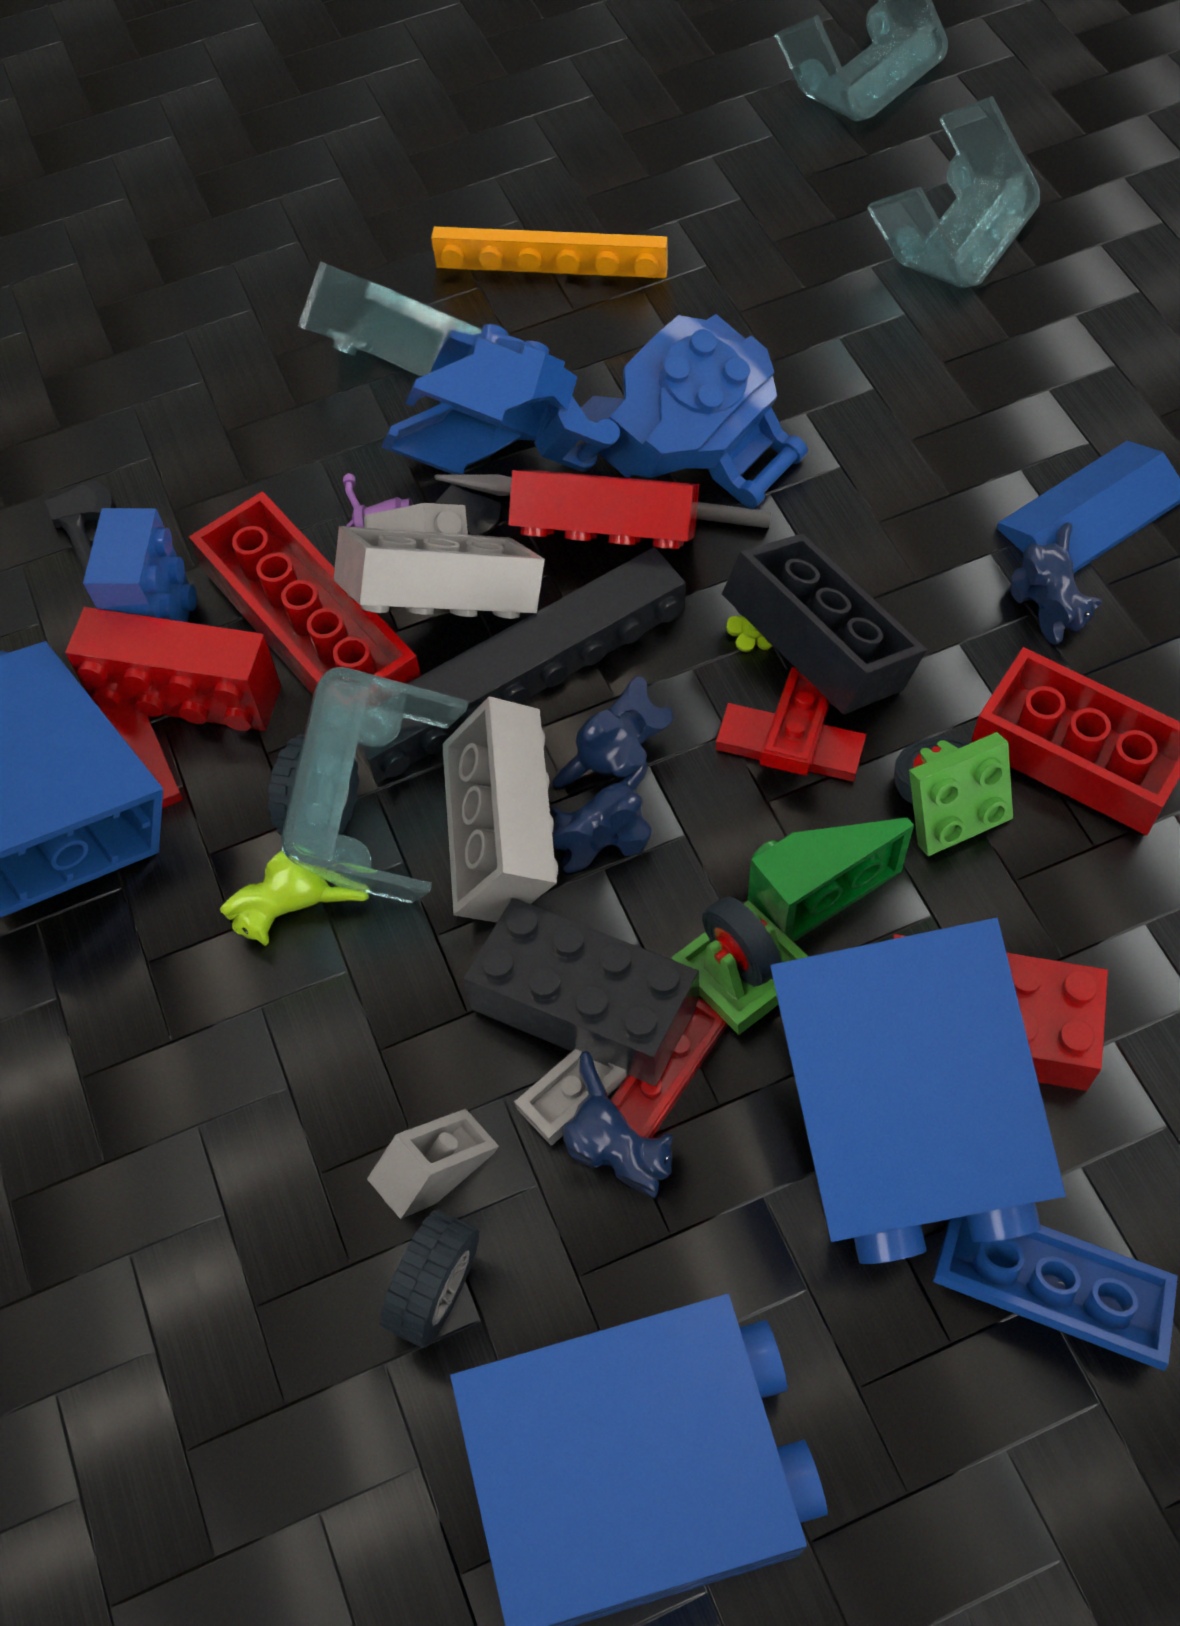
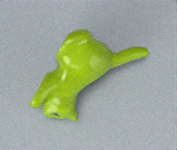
[219,848,369,946]

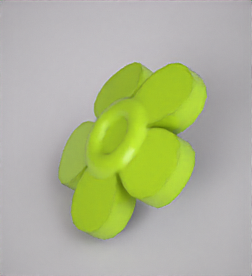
[726,614,772,653]

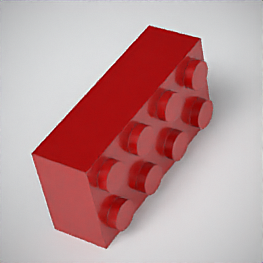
[508,470,700,549]
[65,607,281,731]
[971,647,1180,836]
[893,934,1108,1091]

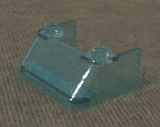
[775,0,948,122]
[867,96,1040,289]
[298,262,482,377]
[281,667,469,903]

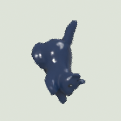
[1010,522,1102,645]
[552,676,673,789]
[551,761,652,873]
[563,1050,673,1198]

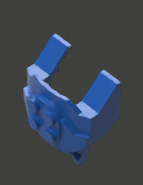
[581,314,808,509]
[381,324,620,475]

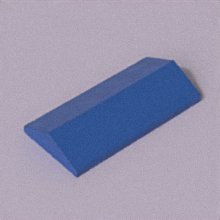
[997,441,1180,573]
[933,1216,1178,1371]

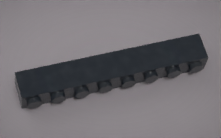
[341,547,685,784]

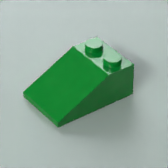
[747,818,914,942]

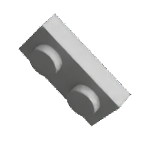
[514,1049,627,1146]

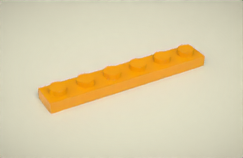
[431,226,668,278]

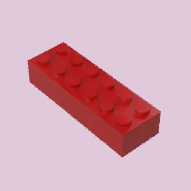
[189,491,421,730]

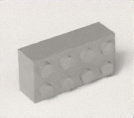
[333,526,545,619]
[443,696,558,923]

